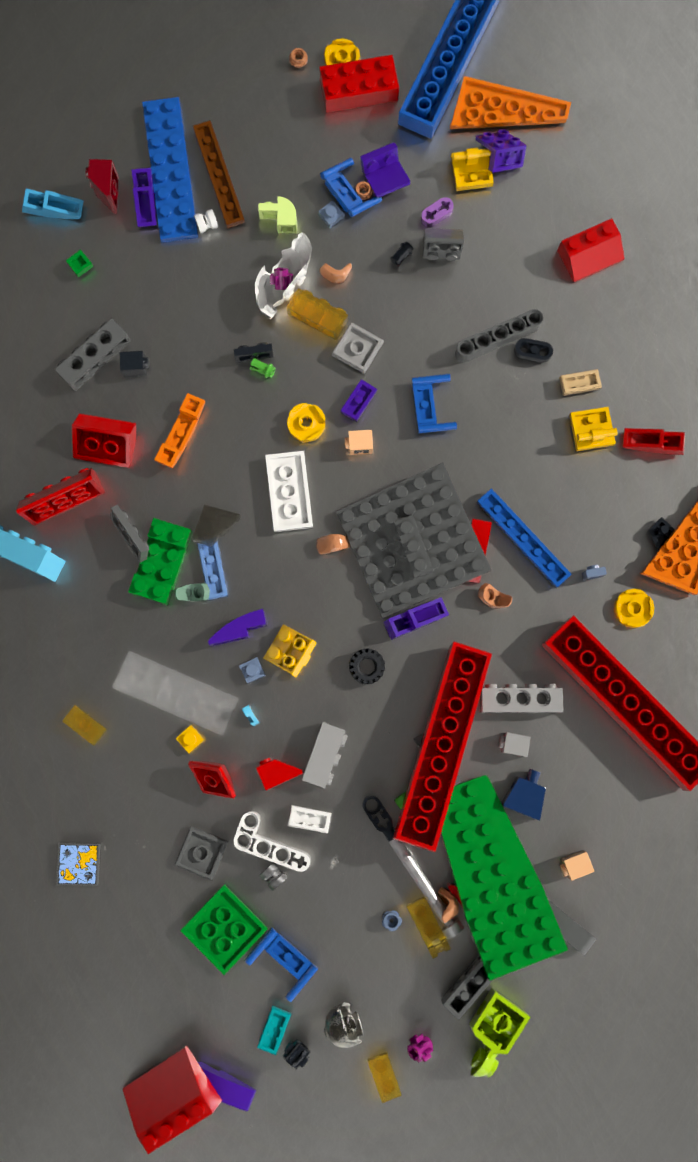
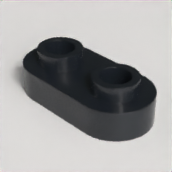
[514,338,553,363]

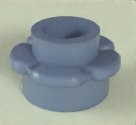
[382,910,402,931]

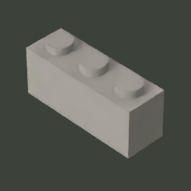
[302,722,348,788]

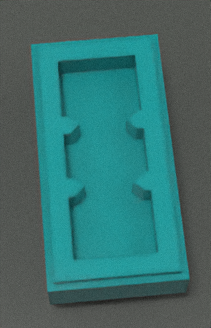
[257,1005,292,1055]

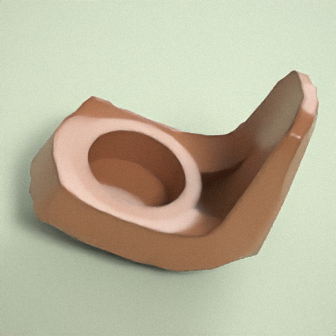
[319,263,352,284]
[316,534,350,554]
[478,583,512,609]
[437,887,459,923]

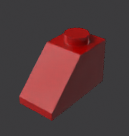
[256,757,304,790]

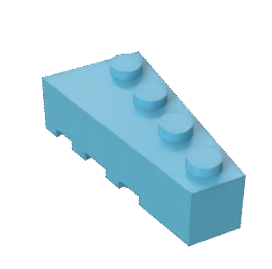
[0,525,66,582]

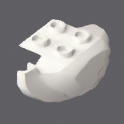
[255,232,312,320]

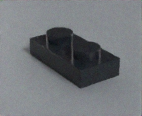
[233,342,274,363]

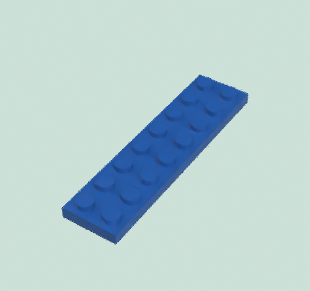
[142,97,199,243]

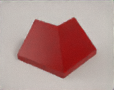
[188,761,236,799]

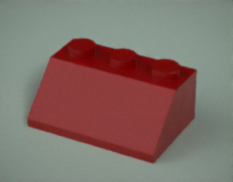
[557,218,625,282]
[72,413,136,468]

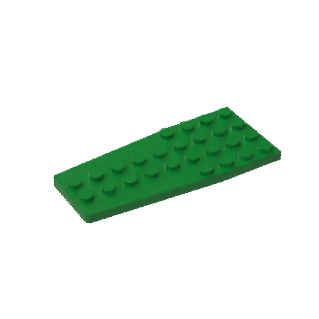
[441,775,568,981]

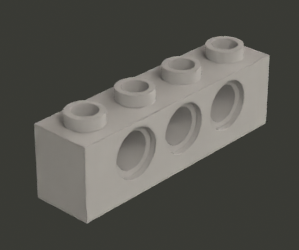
[480,684,563,713]

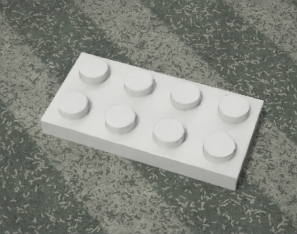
[265,451,313,532]

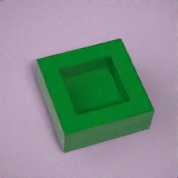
[66,250,94,278]

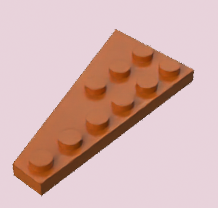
[640,501,698,595]

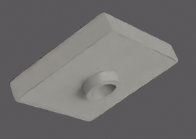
[332,322,384,374]

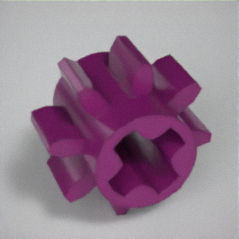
[270,268,293,290]
[407,1034,433,1063]

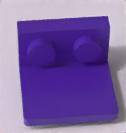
[475,130,527,172]
[360,142,411,198]

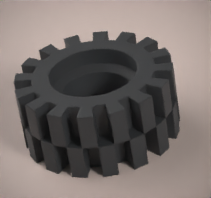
[349,648,385,684]

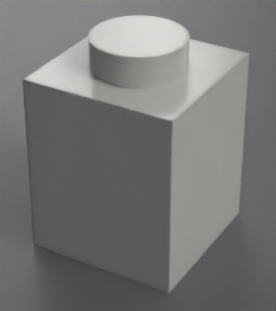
[498,732,531,757]

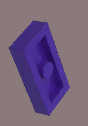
[341,379,377,422]

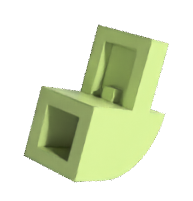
[258,196,297,233]

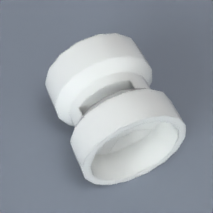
[194,209,218,233]

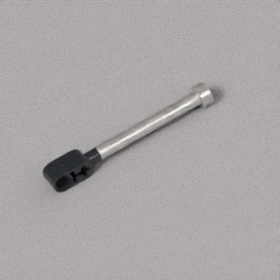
[362,795,465,939]

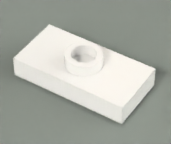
[288,805,331,833]

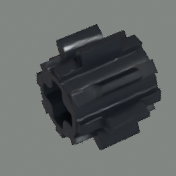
[283,1039,310,1069]

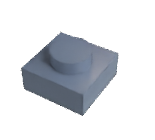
[318,200,344,228]
[582,565,607,581]
[239,657,266,684]

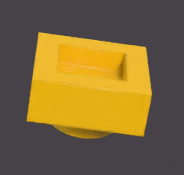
[176,725,205,754]

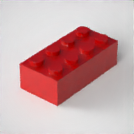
[319,55,399,113]

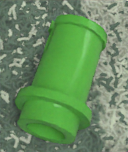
[250,358,276,378]

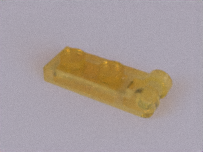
[406,897,451,959]

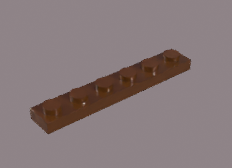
[193,120,245,229]

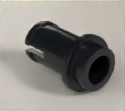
[390,241,414,267]

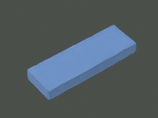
[197,539,228,600]

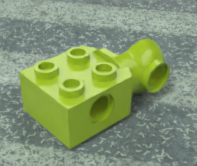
[469,988,531,1078]

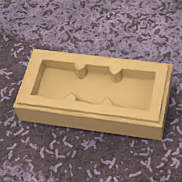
[559,369,602,396]

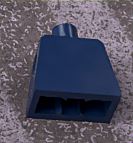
[501,768,546,821]

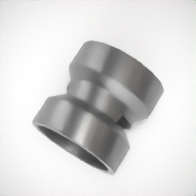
[259,862,288,891]

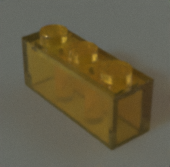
[287,288,348,341]

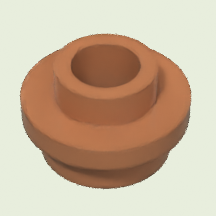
[289,48,308,68]
[354,181,372,201]

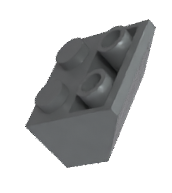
[423,228,464,261]

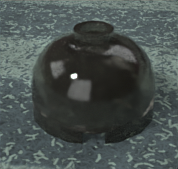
[324,1002,363,1049]

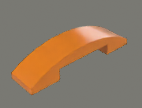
[154,393,205,468]

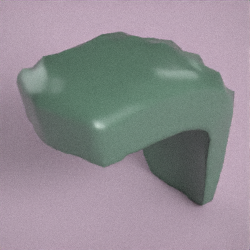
[175,583,210,601]

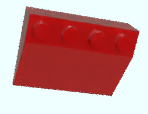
[16,468,105,526]
[122,1046,222,1154]

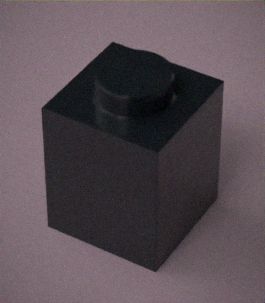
[119,351,150,377]

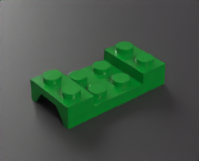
[128,518,193,606]

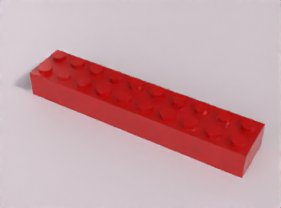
[541,615,698,791]
[393,641,492,852]

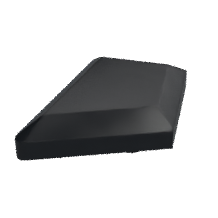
[648,517,675,550]

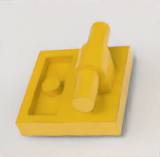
[451,148,494,191]
[569,407,618,451]
[263,624,316,677]

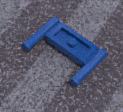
[320,158,382,217]
[412,374,457,434]
[244,927,318,1002]

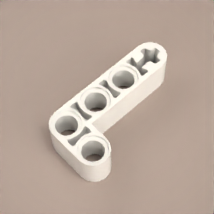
[234,811,311,872]

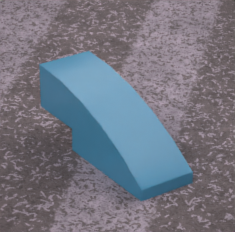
[22,188,84,219]

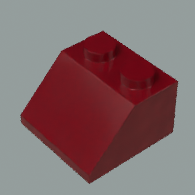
[85,159,120,214]

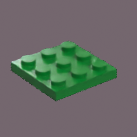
[180,884,268,975]

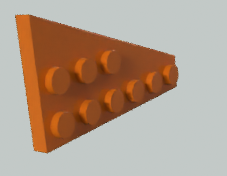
[450,76,572,129]

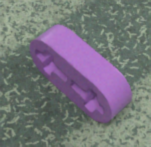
[421,198,454,227]

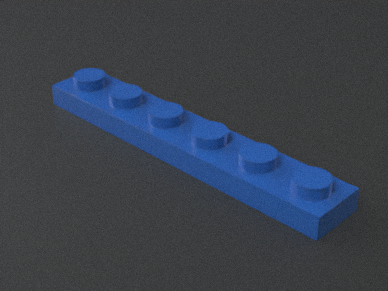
[476,488,572,588]

